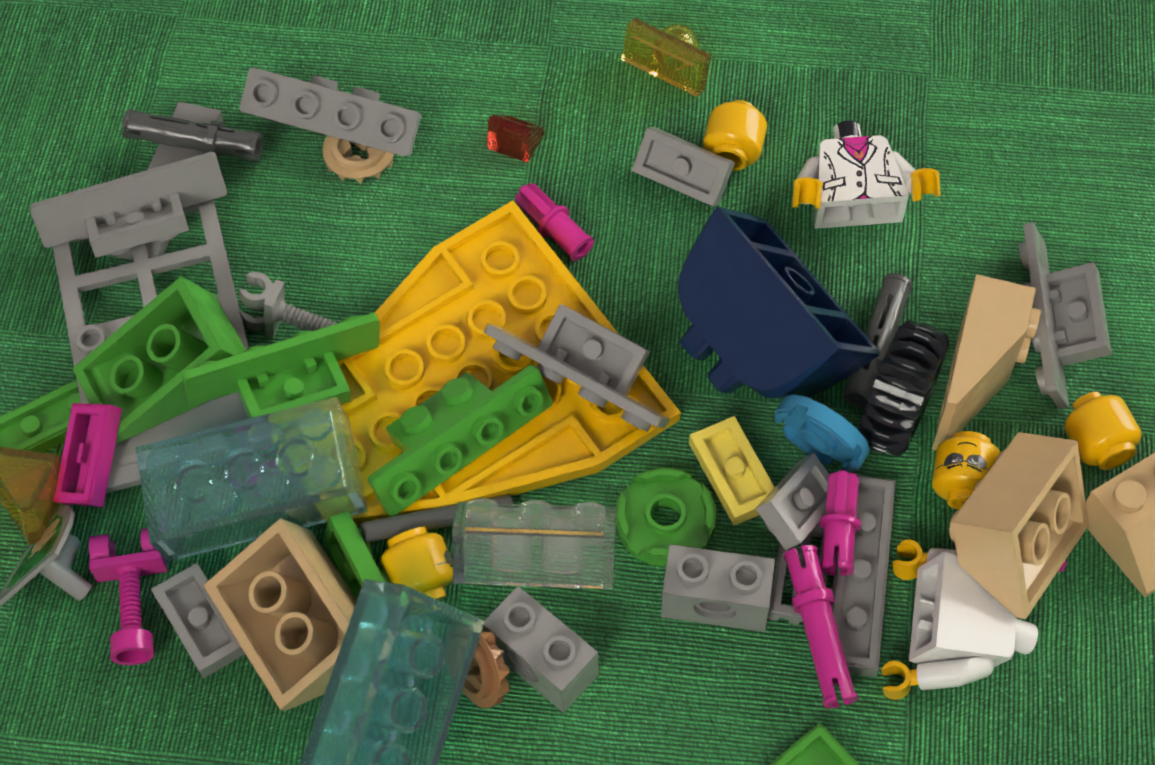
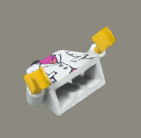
[792,120,941,229]
[881,539,1038,700]

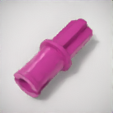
[515,183,594,261]
[819,470,861,576]

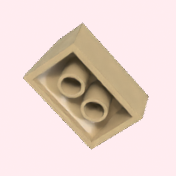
[949,432,1089,619]
[1086,452,1155,598]
[203,518,390,711]

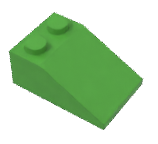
[72,276,246,445]

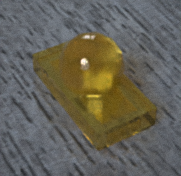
[622,18,712,97]

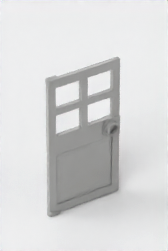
[53,199,275,493]

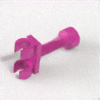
[89,526,168,665]

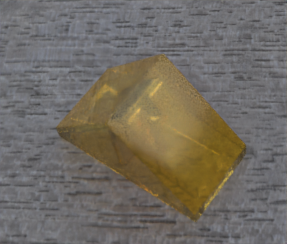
[0,447,60,545]

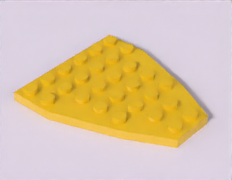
[276,200,681,526]

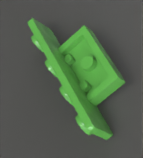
[182,313,380,432]
[368,365,553,517]

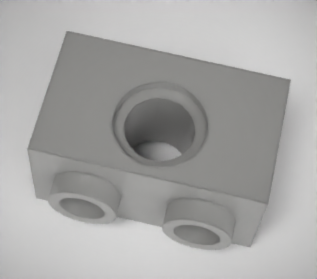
[661,544,775,632]
[482,586,599,713]

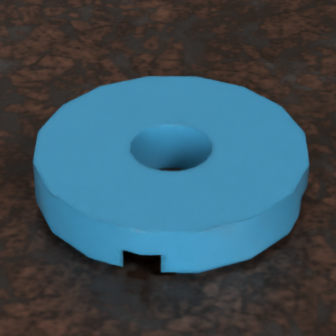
[774,394,870,472]

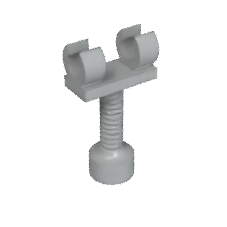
[239,272,350,338]

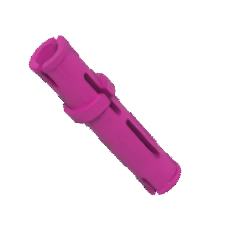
[784,545,858,709]

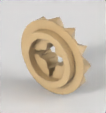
[322,135,394,185]

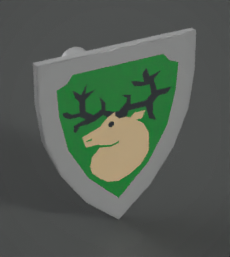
[0,505,92,607]

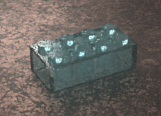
[135,397,368,562]
[300,579,485,765]

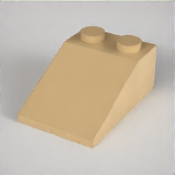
[932,274,1041,450]

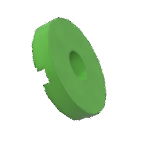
[615,467,717,567]

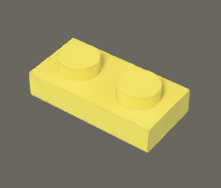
[689,416,774,526]

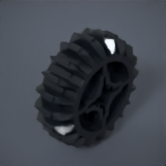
[858,320,949,457]

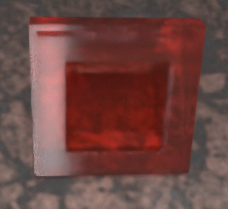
[487,114,545,163]

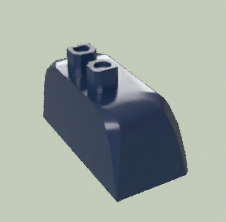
[678,206,880,399]

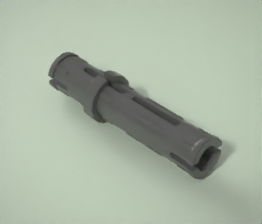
[121,109,264,162]
[843,273,913,409]

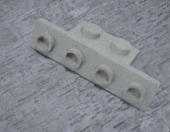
[239,67,421,157]
[30,152,227,258]
[1019,222,1112,410]
[484,304,669,432]

